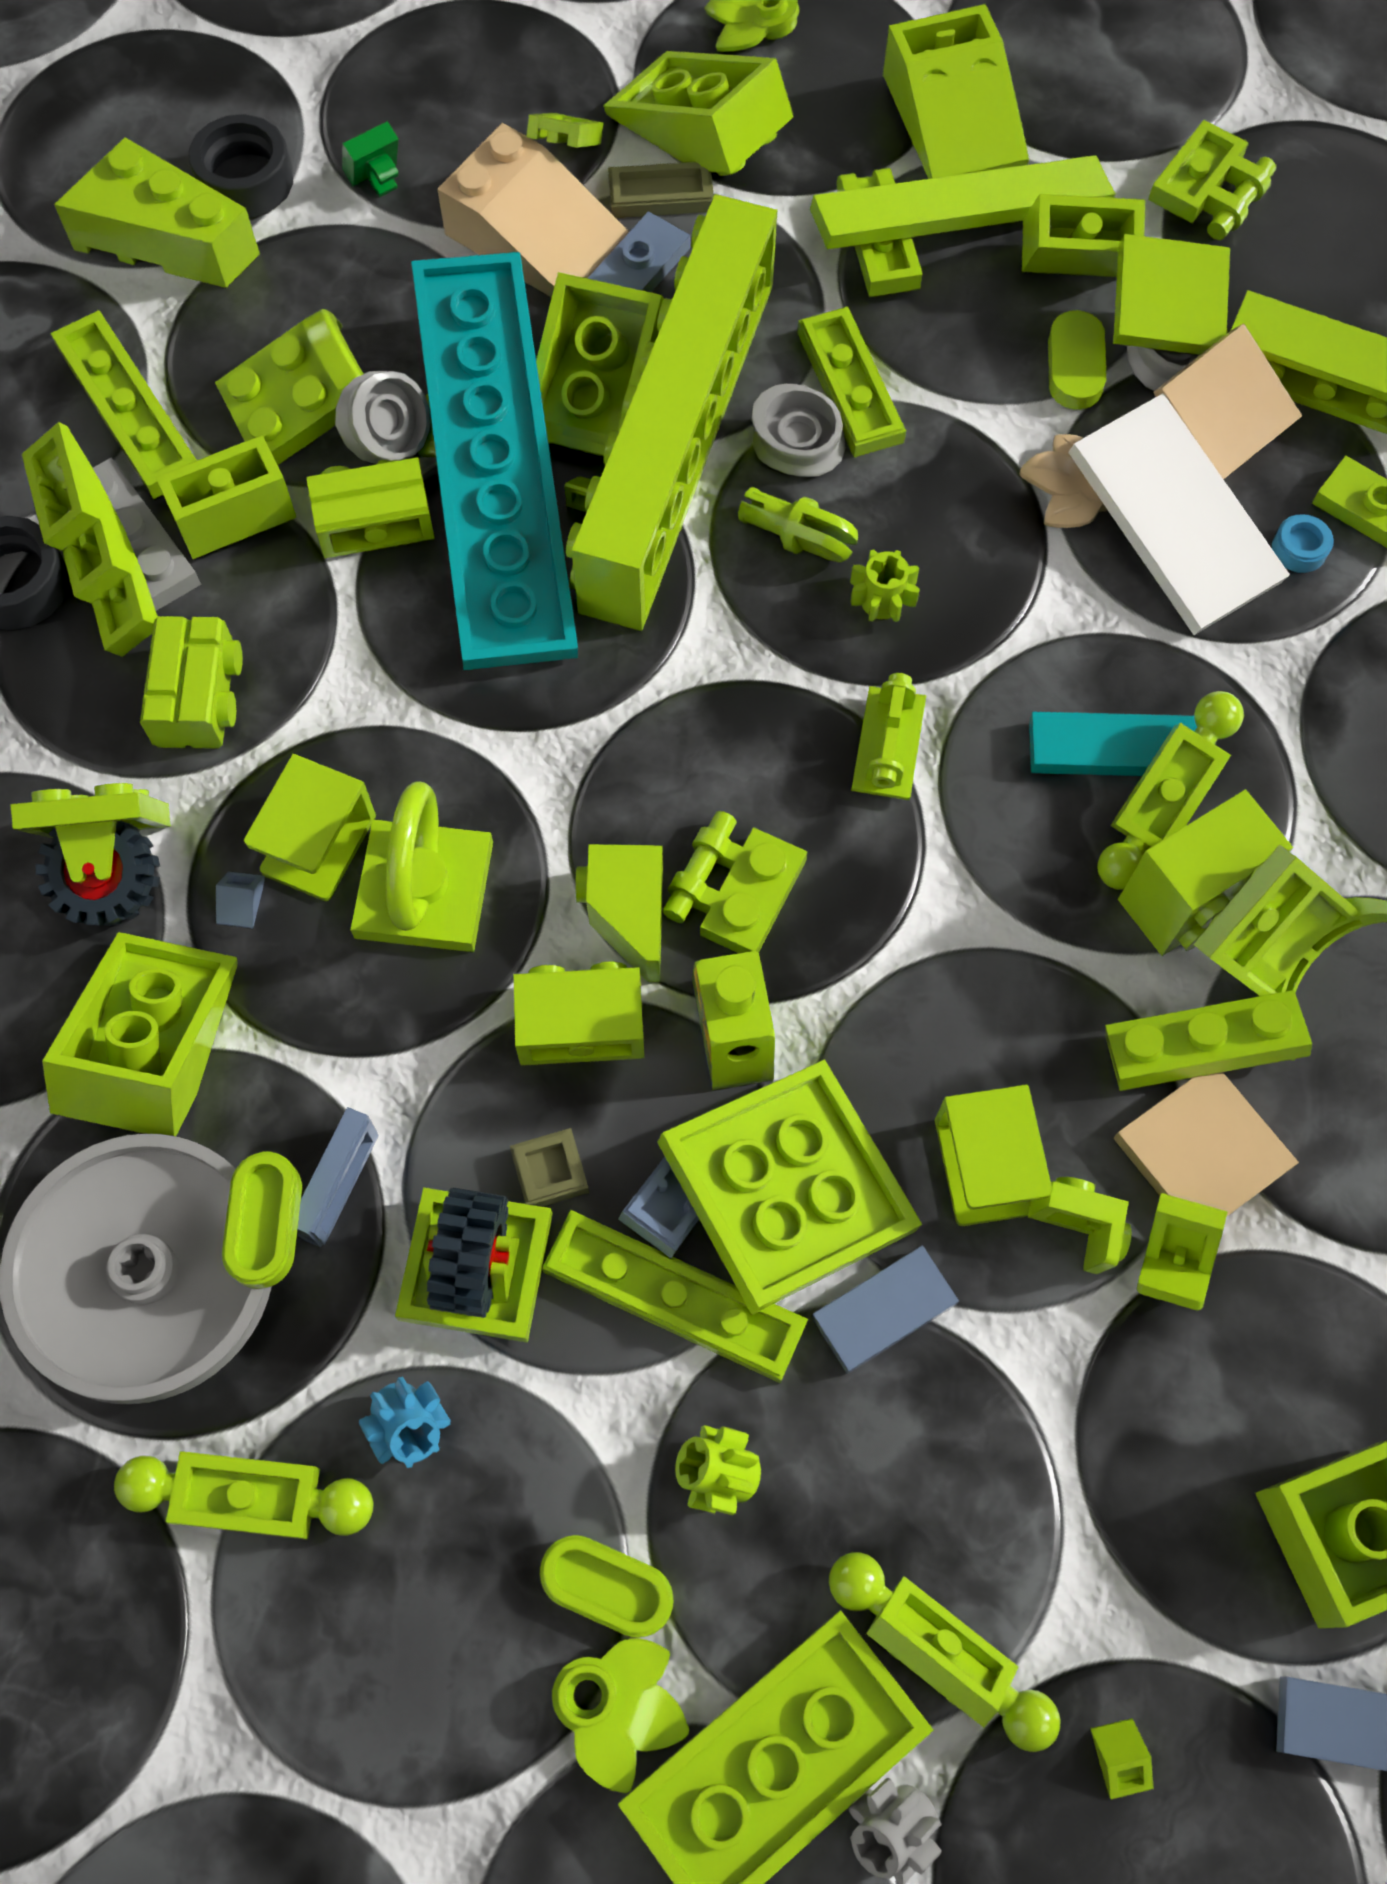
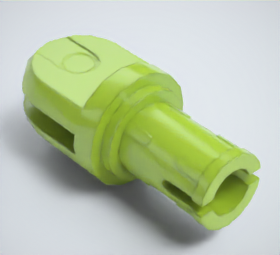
[738,487,858,562]

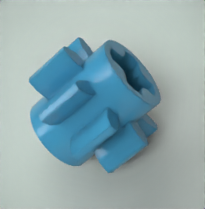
[359,1377,451,1468]

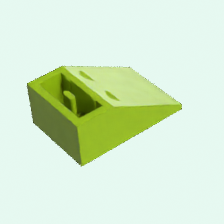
[883,4,1029,179]

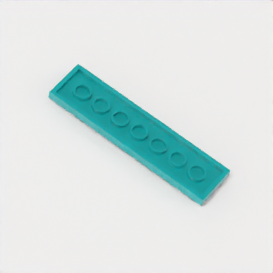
[411,252,578,670]

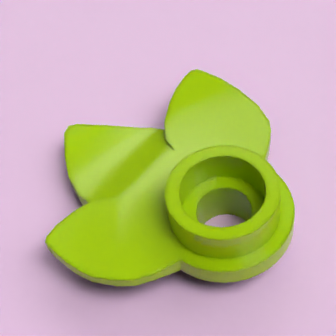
[705,0,799,52]
[552,1638,689,1793]

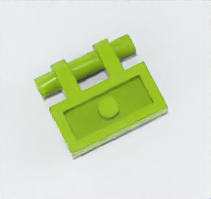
[1148,120,1276,240]
[662,811,808,953]

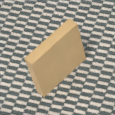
[1153,324,1302,479]
[1113,1072,1299,1217]

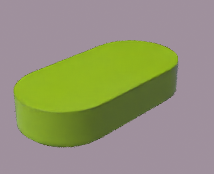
[1048,310,1106,410]
[222,1152,302,1289]
[540,1535,673,1638]

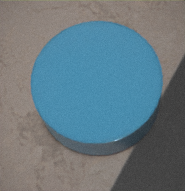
[1272,514,1334,573]

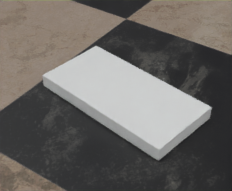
[1068,393,1290,635]

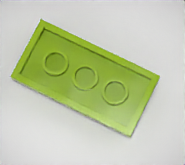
[618,1610,934,1884]

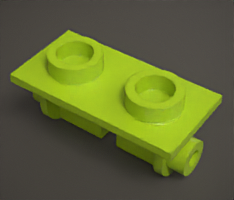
[851,673,927,801]

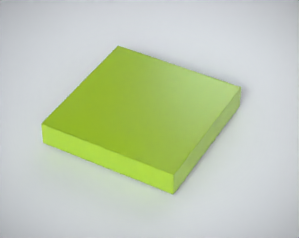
[1113,234,1230,355]

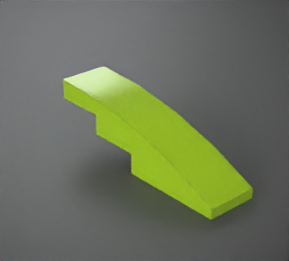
[22,422,157,657]

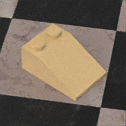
[437,122,629,298]

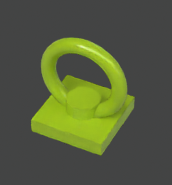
[350,781,493,952]

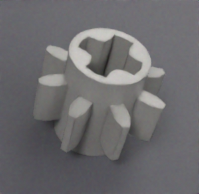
[849,1778,941,1884]

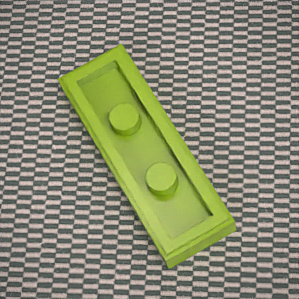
[797,306,906,458]

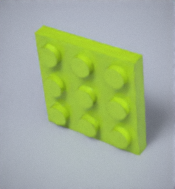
[657,1059,923,1315]

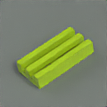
[526,113,604,148]

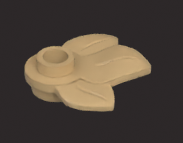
[1019,434,1107,528]

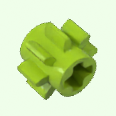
[850,549,920,622]
[675,1425,761,1515]

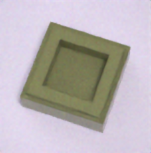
[510,1128,589,1207]

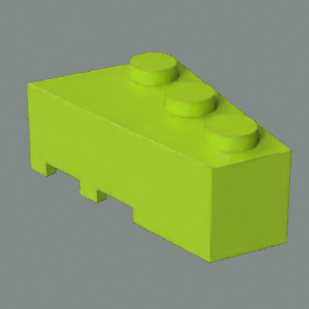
[54,137,260,288]

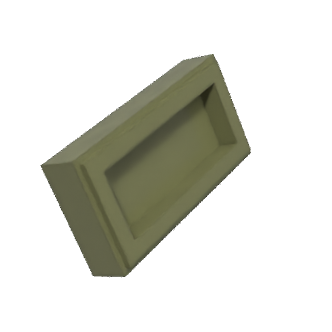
[608,162,714,218]

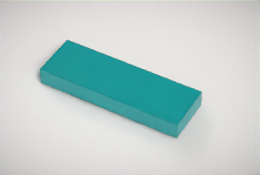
[1029,712,1197,776]

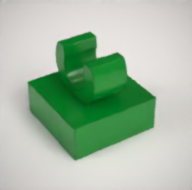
[342,121,399,197]

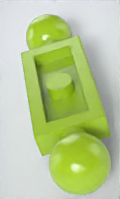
[1097,691,1244,890]
[114,1451,373,1540]
[829,1552,1060,1752]

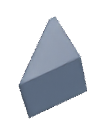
[216,871,265,929]

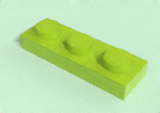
[1105,990,1312,1091]

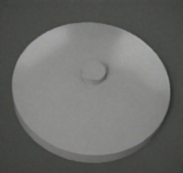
[0,1134,272,1404]

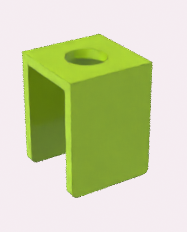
[244,753,376,901]
[935,1085,1053,1226]

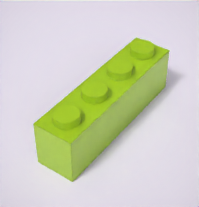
[1231,290,1387,434]

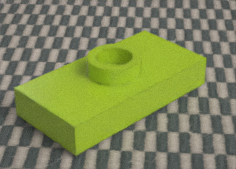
[1312,456,1387,548]

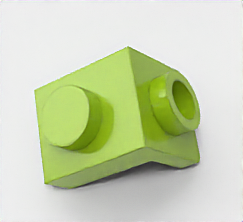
[1028,1177,1132,1274]
[1136,1193,1228,1310]

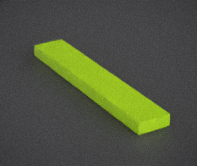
[810,155,1116,250]

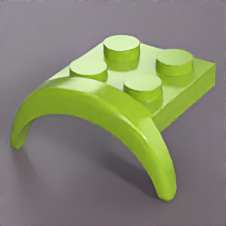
[215,309,363,465]
[1193,844,1387,1061]

